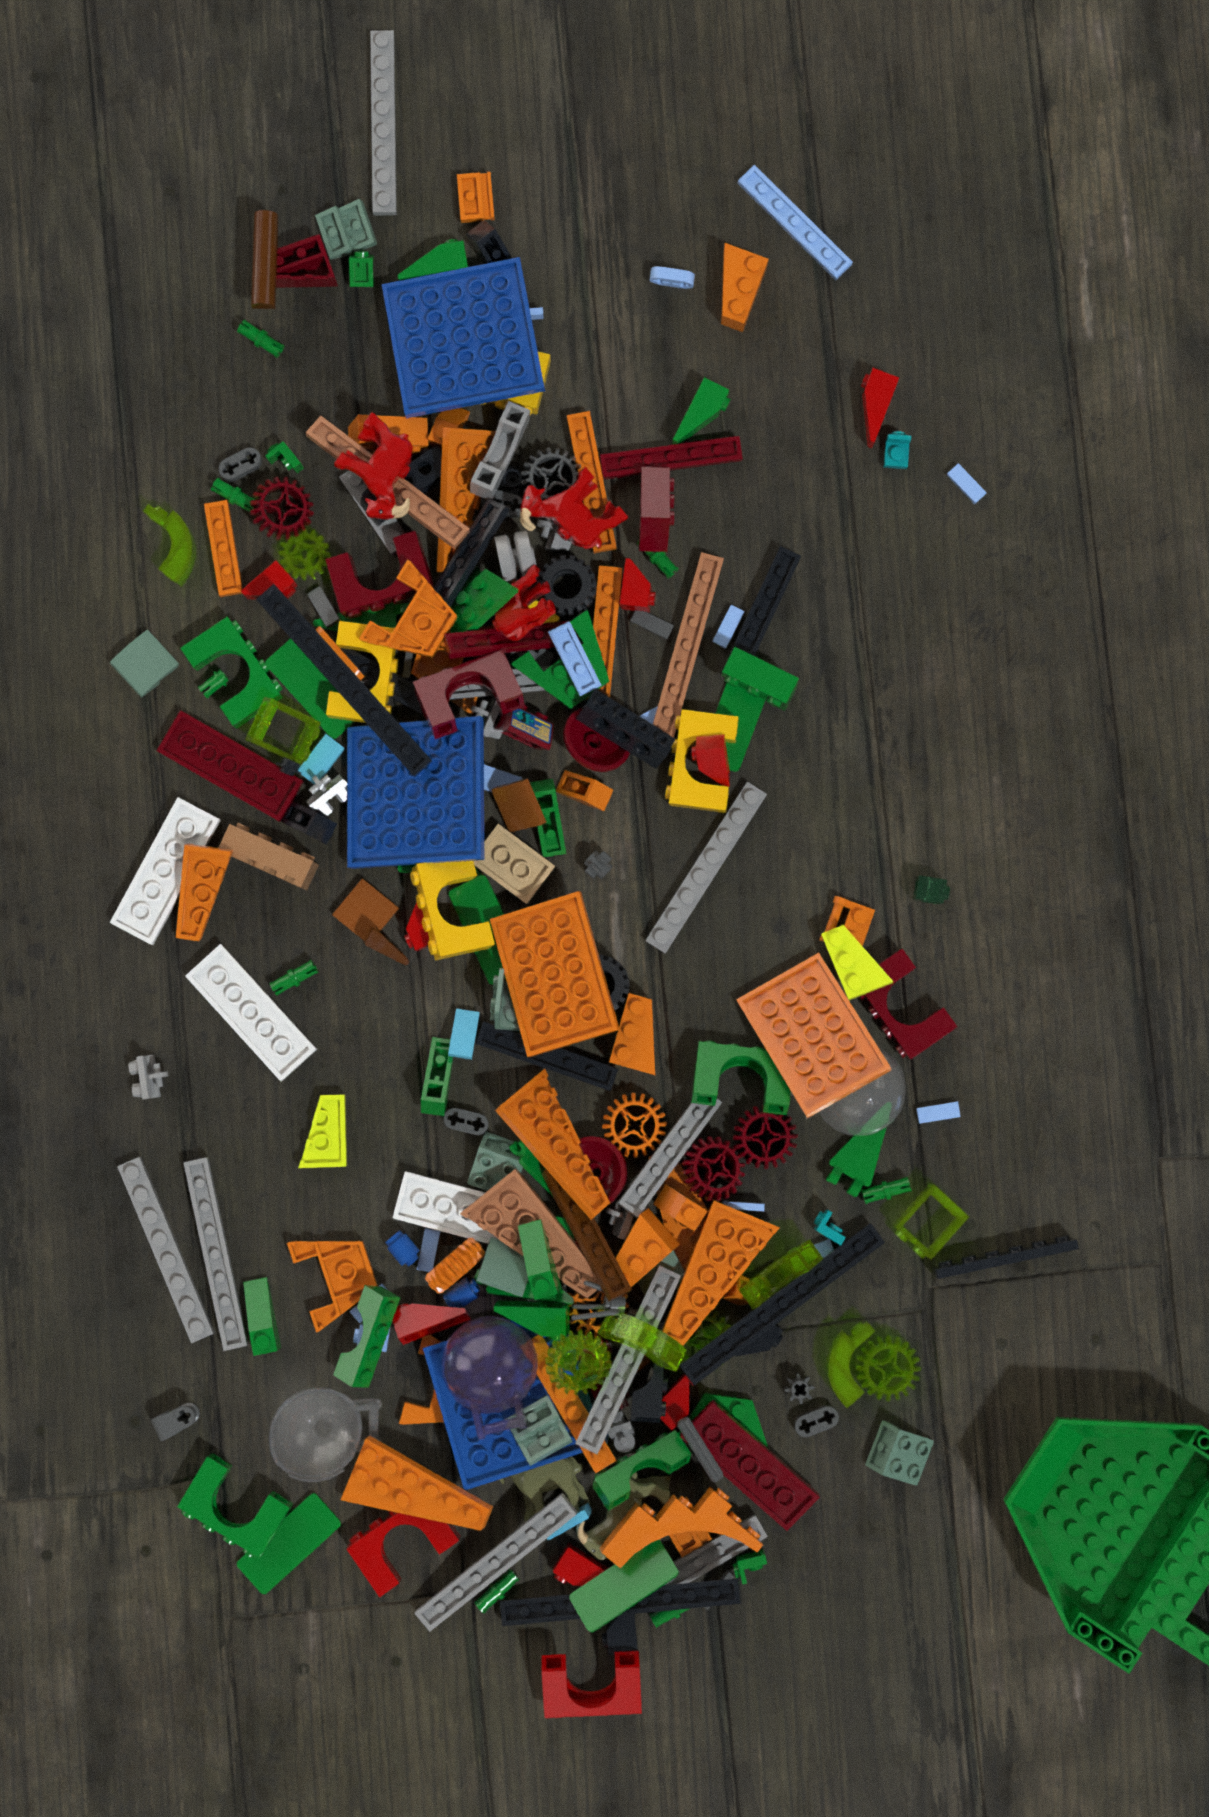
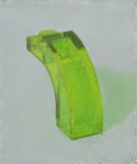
[143,504,196,587]
[739,1239,823,1309]
[598,1313,687,1371]
[826,1321,875,1408]

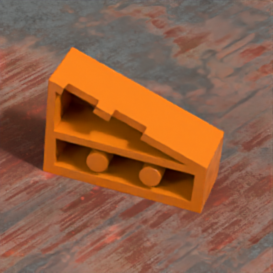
[721,243,769,332]
[348,414,428,455]
[609,993,655,1075]
[616,1208,680,1287]

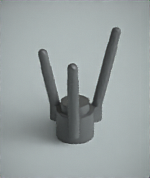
[571,1281,626,1320]

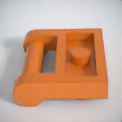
[819,896,875,946]

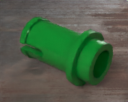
[198,669,229,698]

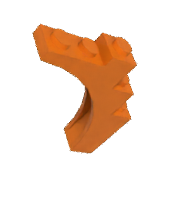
[600,1487,763,1568]

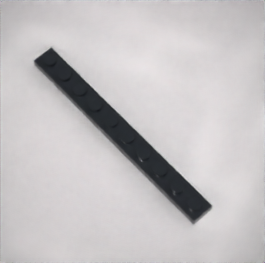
[256,584,433,777]
[679,1223,885,1386]
[500,1578,742,1626]

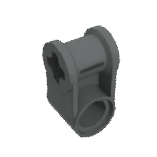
[150,1402,200,1442]

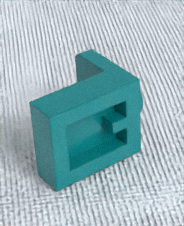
[883,431,911,469]
[813,1209,846,1246]

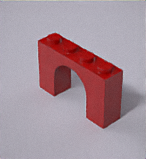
[346,1511,461,1598]
[542,1651,642,1718]

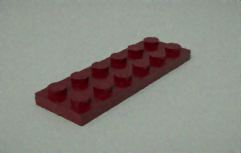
[156,710,304,822]
[680,1400,820,1531]

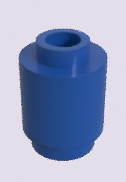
[385,1230,420,1267]
[443,1277,480,1308]

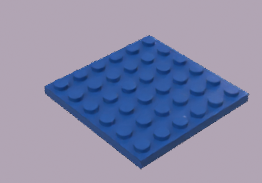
[382,257,545,418]
[347,716,485,869]
[423,1320,592,1490]

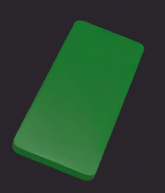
[265,638,355,739]
[715,683,765,772]
[449,875,506,985]
[237,1493,341,1594]
[569,1539,679,1632]

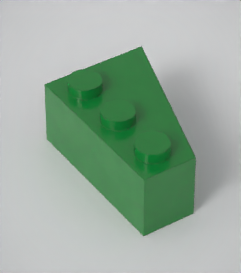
[722,647,799,711]

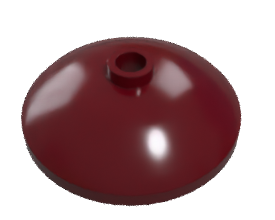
[563,708,630,772]
[579,1136,627,1205]

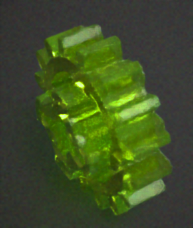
[278,529,331,581]

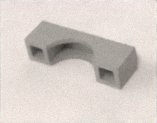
[470,401,530,500]

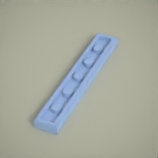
[737,165,853,281]

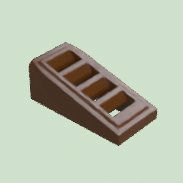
[363,926,410,966]

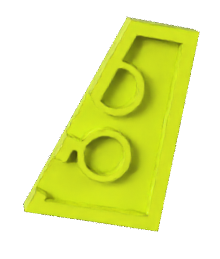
[821,925,893,1000]
[299,1094,347,1168]

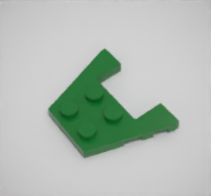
[511,610,610,709]

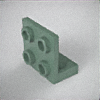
[490,968,520,1031]
[467,1132,523,1191]
[865,1420,934,1485]

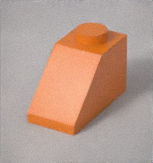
[428,408,470,451]
[556,770,613,811]
[653,1184,707,1231]

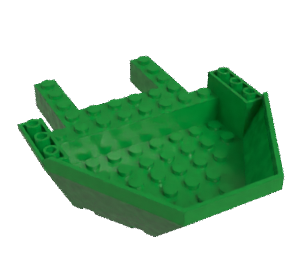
[1003,1417,1209,1674]

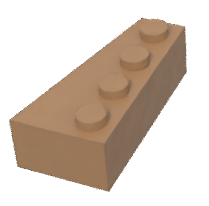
[219,823,319,890]

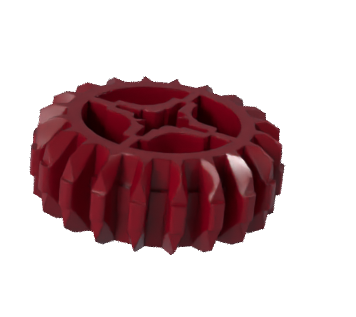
[250,476,314,541]
[733,1105,798,1169]
[681,1136,746,1201]

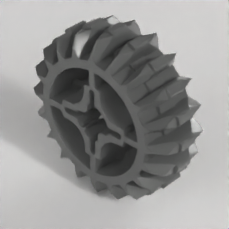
[521,447,581,501]

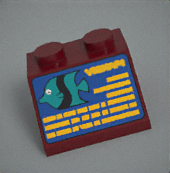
[494,706,554,750]

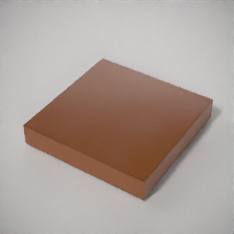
[491,778,546,832]
[332,878,400,940]

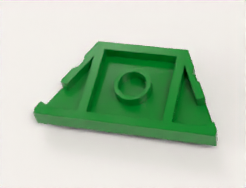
[450,568,519,633]
[677,1393,769,1449]

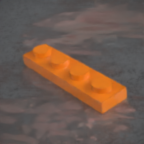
[204,500,243,597]

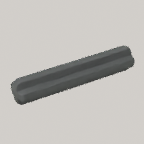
[677,1417,723,1482]

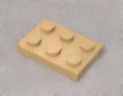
[474,824,555,904]

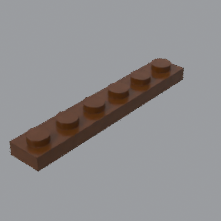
[542,1170,632,1302]

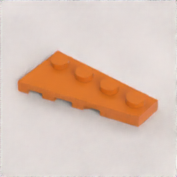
[176,844,233,941]

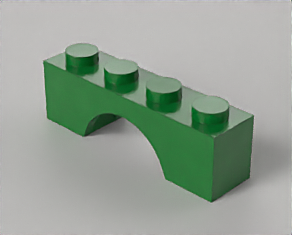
[333,1285,400,1388]
[593,1430,691,1511]

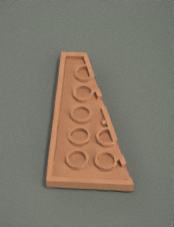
[460,1168,600,1298]

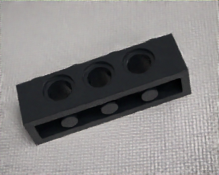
[361,445,442,527]
[576,689,675,769]

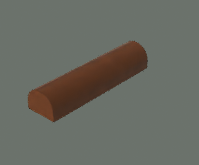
[251,210,279,309]

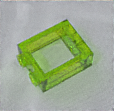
[245,697,321,766]
[892,1183,969,1259]

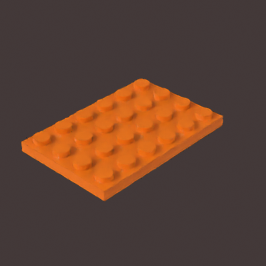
[490,891,620,1057]
[736,953,891,1118]

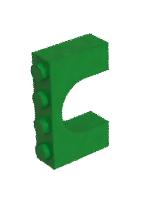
[180,616,283,729]
[691,1041,791,1115]
[177,1453,294,1558]

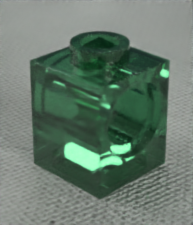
[913,875,950,905]

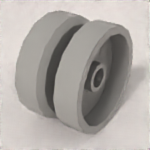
[494,530,537,584]

